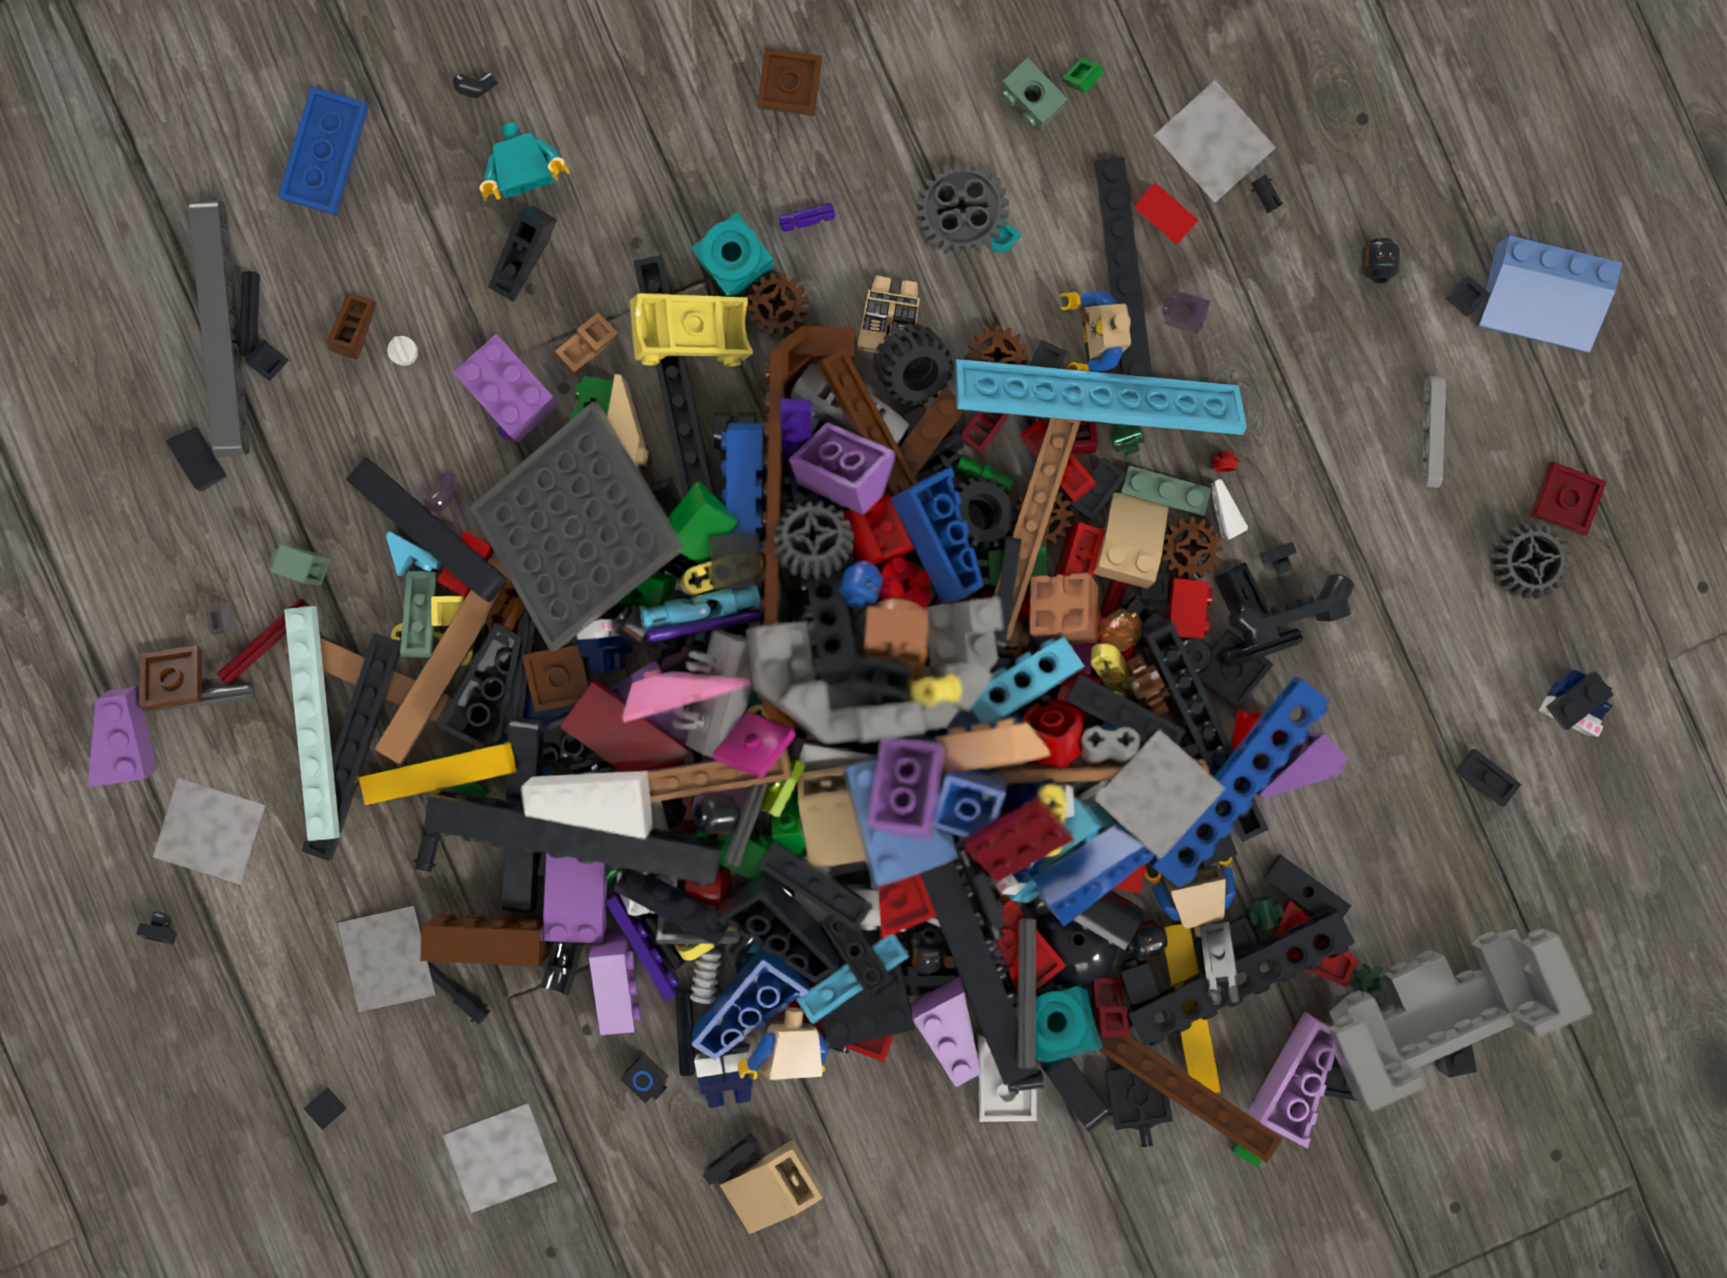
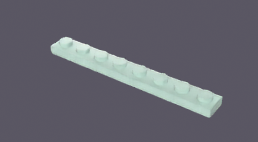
[284,606,340,841]

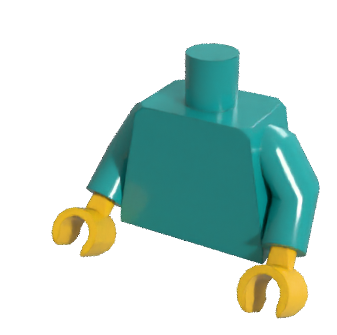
[480,123,570,201]

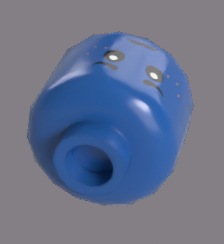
[839,562,882,609]

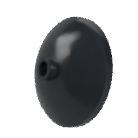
[1036,912,1118,984]

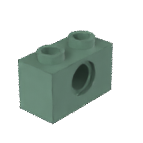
[1000,57,1068,131]
[270,544,331,586]

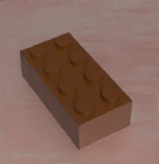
[420,912,549,966]

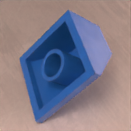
[935,768,1008,837]

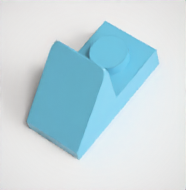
[386,531,444,577]

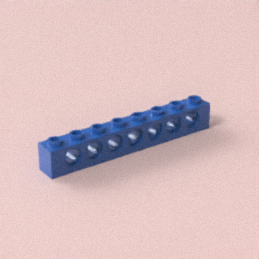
[1149,676,1330,888]

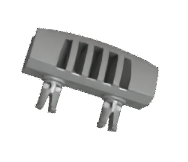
[790,363,910,445]
[672,630,753,758]

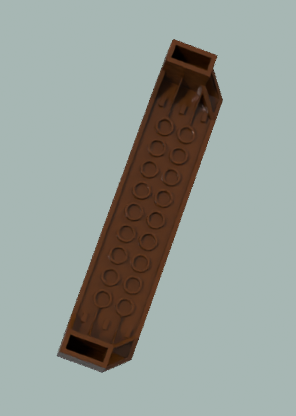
[759,326,855,740]

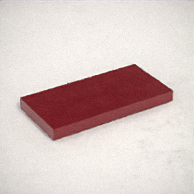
[560,679,690,772]

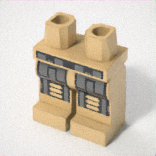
[857,276,920,354]

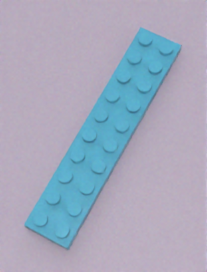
[954,359,1247,435]

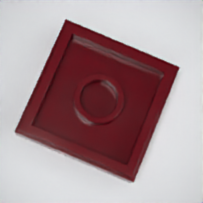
[1530,462,1607,536]

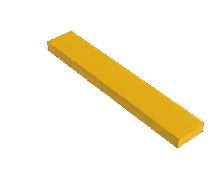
[359,743,517,805]
[1162,922,1221,1093]

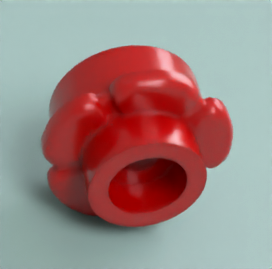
[1211,451,1240,472]

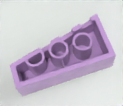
[1248,1011,1337,1149]

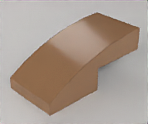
[555,312,618,375]

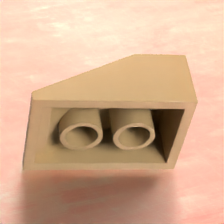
[607,374,649,472]
[1093,492,1169,589]

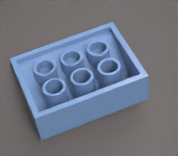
[1477,236,1622,353]
[842,756,958,886]

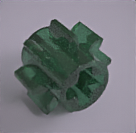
[1109,423,1144,456]
[1246,896,1285,930]
[1349,963,1389,1001]

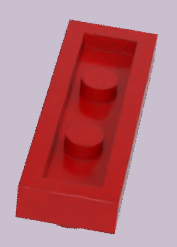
[1019,417,1097,502]

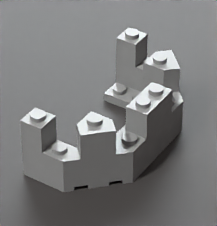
[746,598,1003,743]
[1328,929,1593,1112]

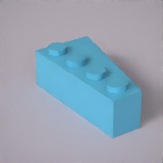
[1007,798,1116,903]

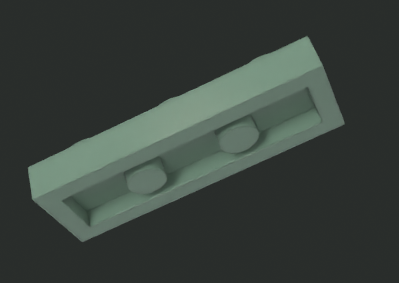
[1120,465,1212,517]
[400,571,438,658]

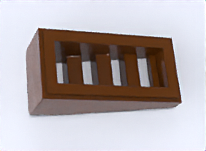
[326,292,377,360]

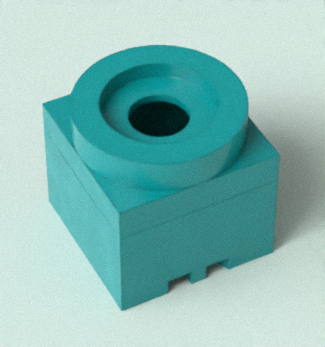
[691,212,775,297]
[1035,986,1103,1063]

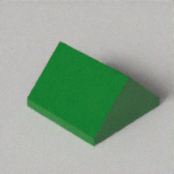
[667,482,739,564]

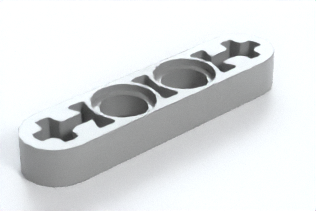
[1420,376,1446,488]

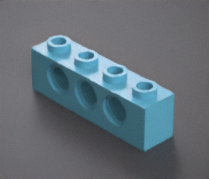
[968,636,1084,727]

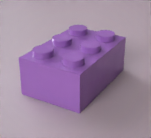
[453,334,561,443]

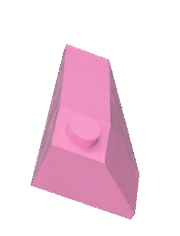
[622,669,751,722]

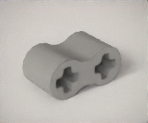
[1082,727,1140,765]

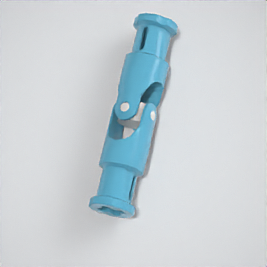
[640,583,761,633]

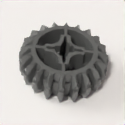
[772,500,853,580]
[1490,522,1572,600]

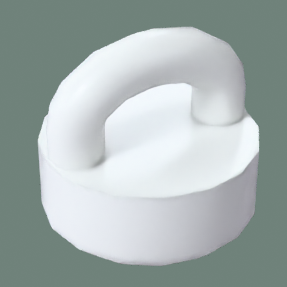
[387,336,418,366]

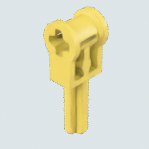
[907,675,961,706]

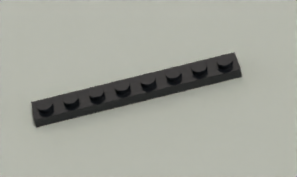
[1094,157,1152,377]
[302,633,401,861]

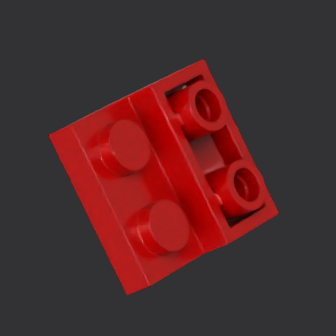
[844,495,914,569]

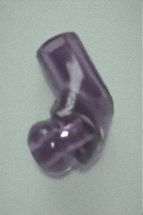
[424,474,456,512]

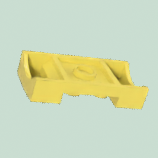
[630,293,753,367]

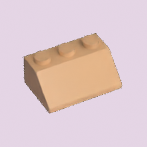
[936,719,1050,773]

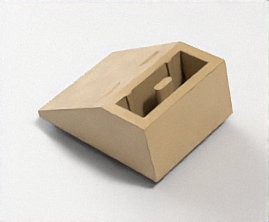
[798,767,866,868]
[720,1139,823,1234]

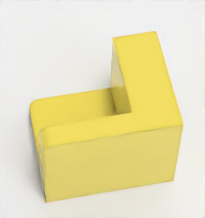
[431,596,466,626]

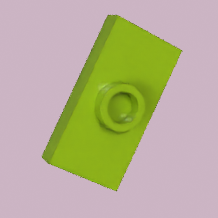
[760,758,805,817]

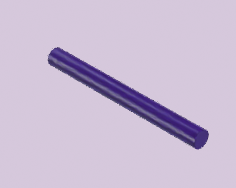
[646,610,761,642]

